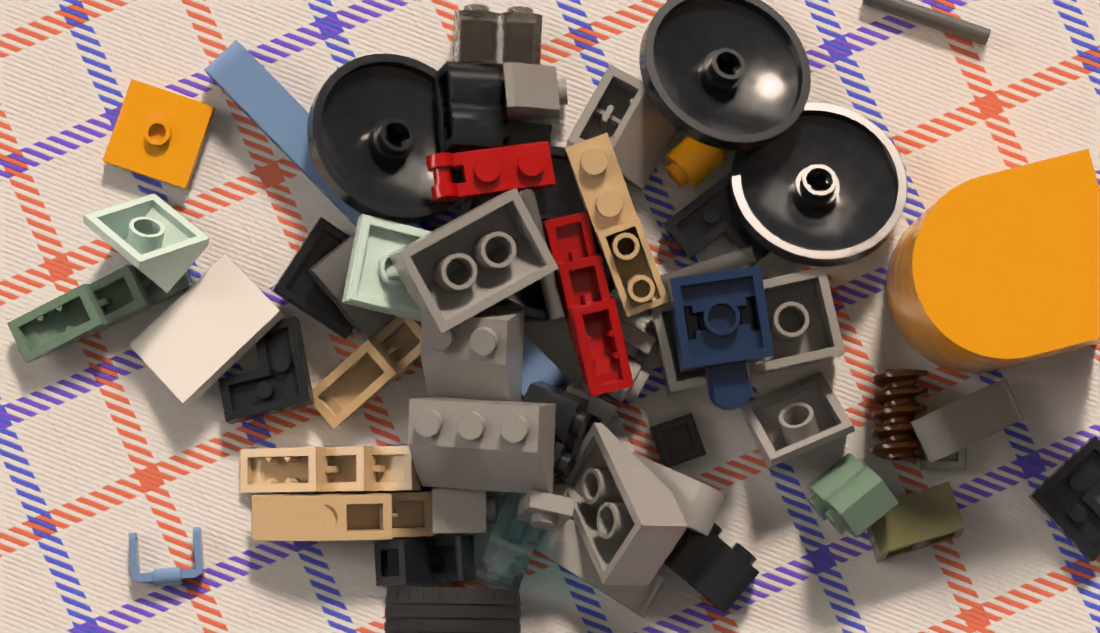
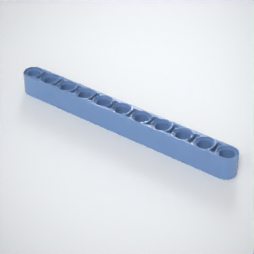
[204,40,568,399]

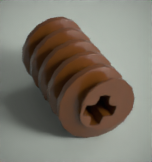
[870,369,928,461]

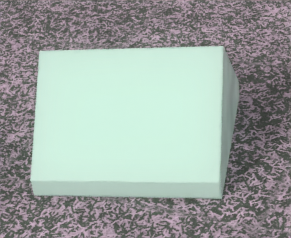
[83,193,210,293]

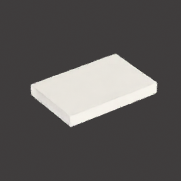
[129,254,285,408]

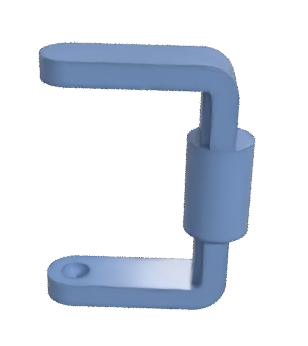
[129,527,204,587]

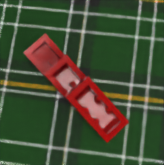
[542,211,634,396]

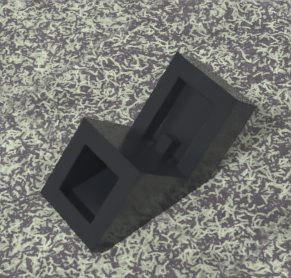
[374,535,476,586]

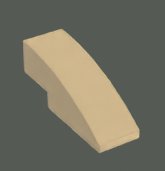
[312,316,421,429]

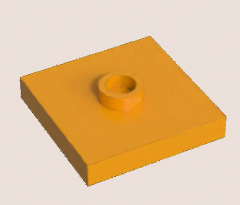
[102,79,216,190]

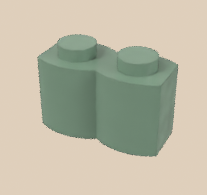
[807,453,899,537]

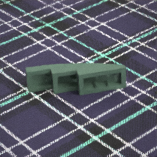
[7,265,194,363]

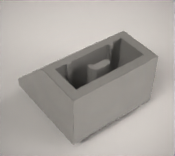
[566,64,677,191]

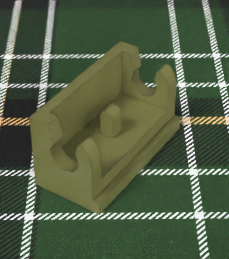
[866,482,965,562]

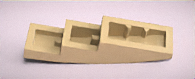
[240,445,421,493]

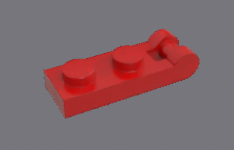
[426,141,556,202]

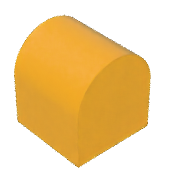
[886,149,1100,373]

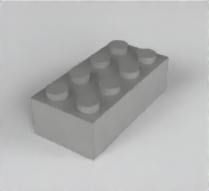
[648,266,845,396]

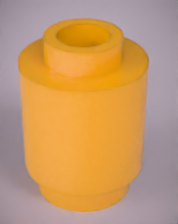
[665,136,729,188]

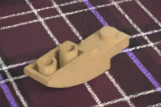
[564,133,669,317]
[251,490,434,541]

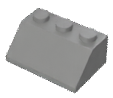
[389,188,559,334]
[408,396,556,494]

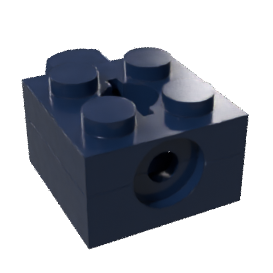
[667,266,774,411]

